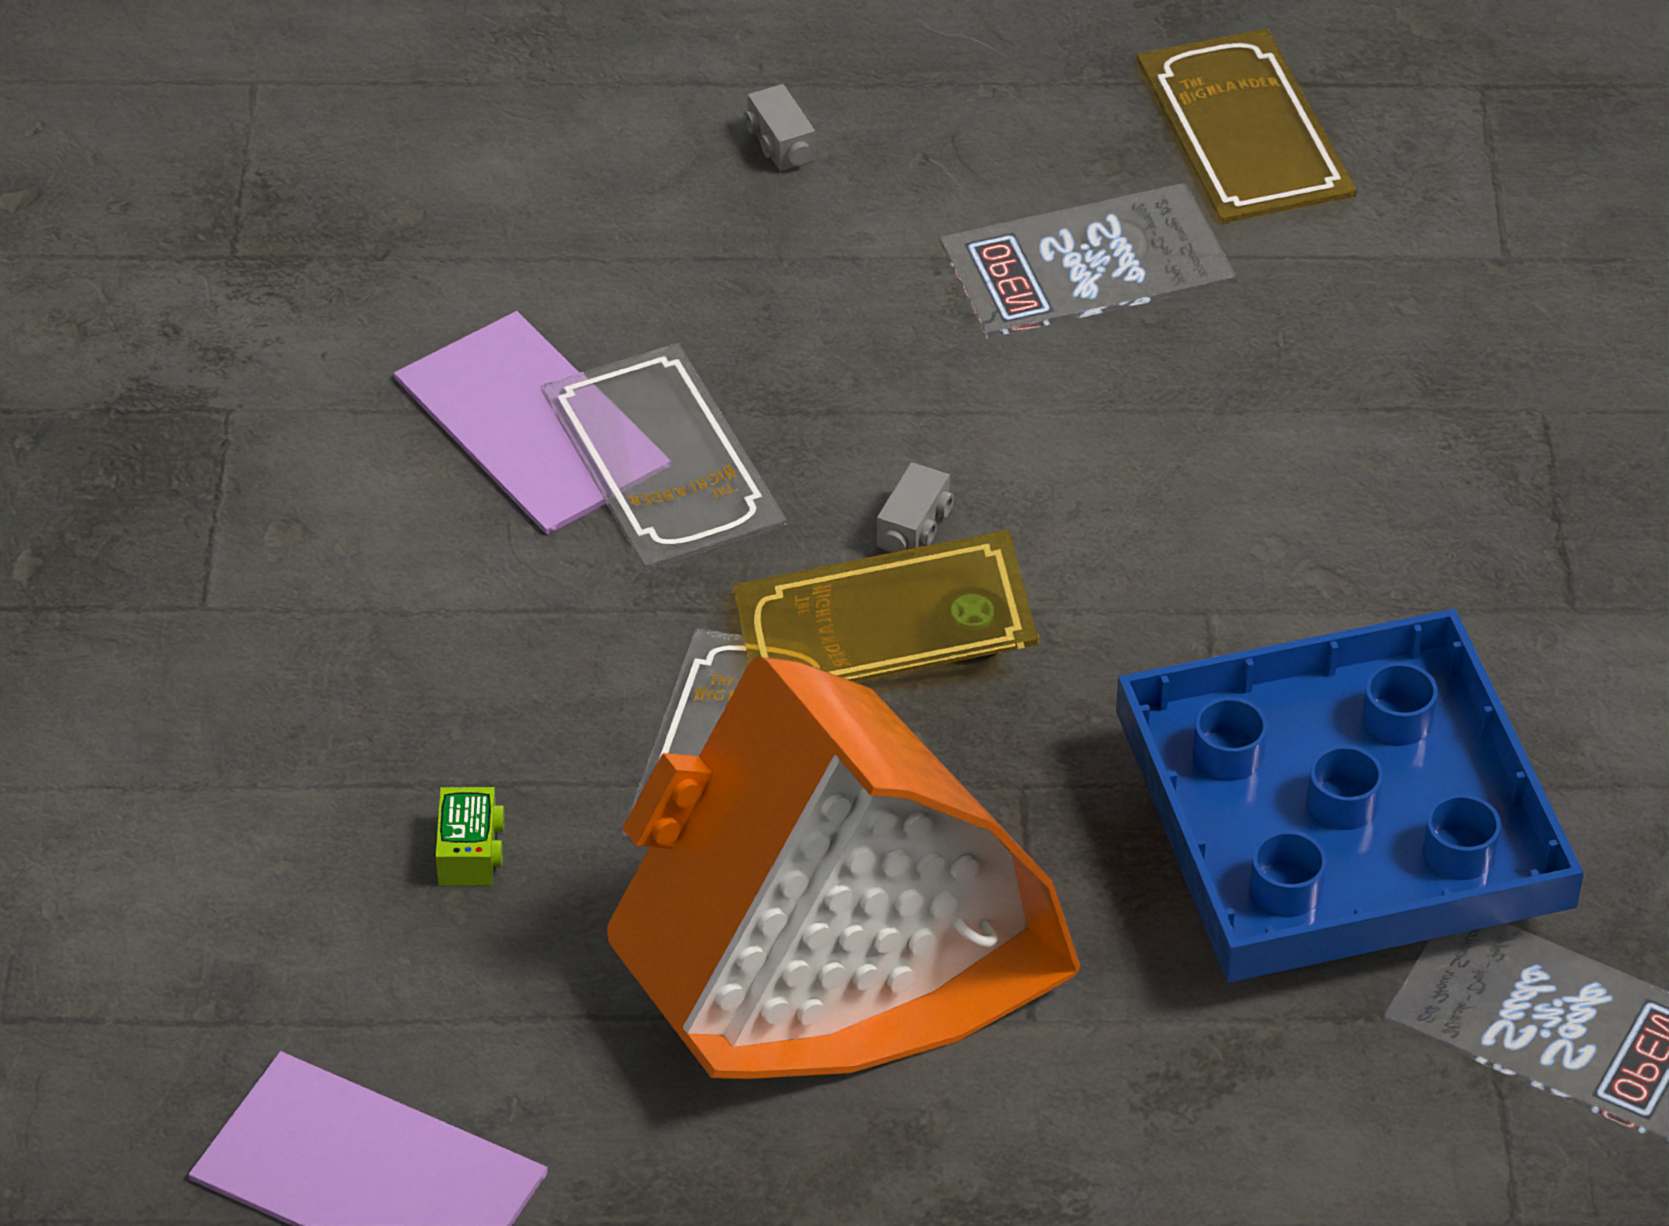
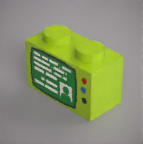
[436,787,505,886]

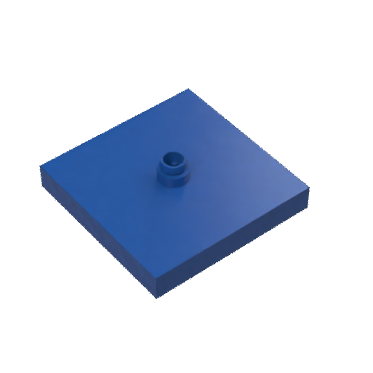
[1116,608,1584,983]

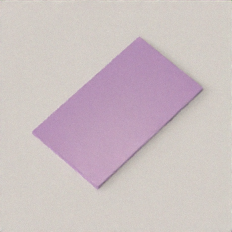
[394,311,672,535]
[188,1051,548,1226]

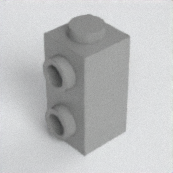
[744,84,816,171]
[877,462,954,559]

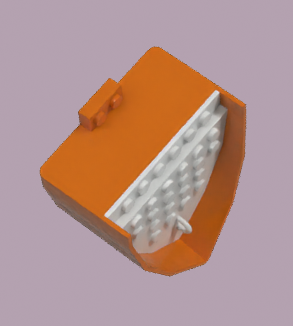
[607,657,1080,1079]

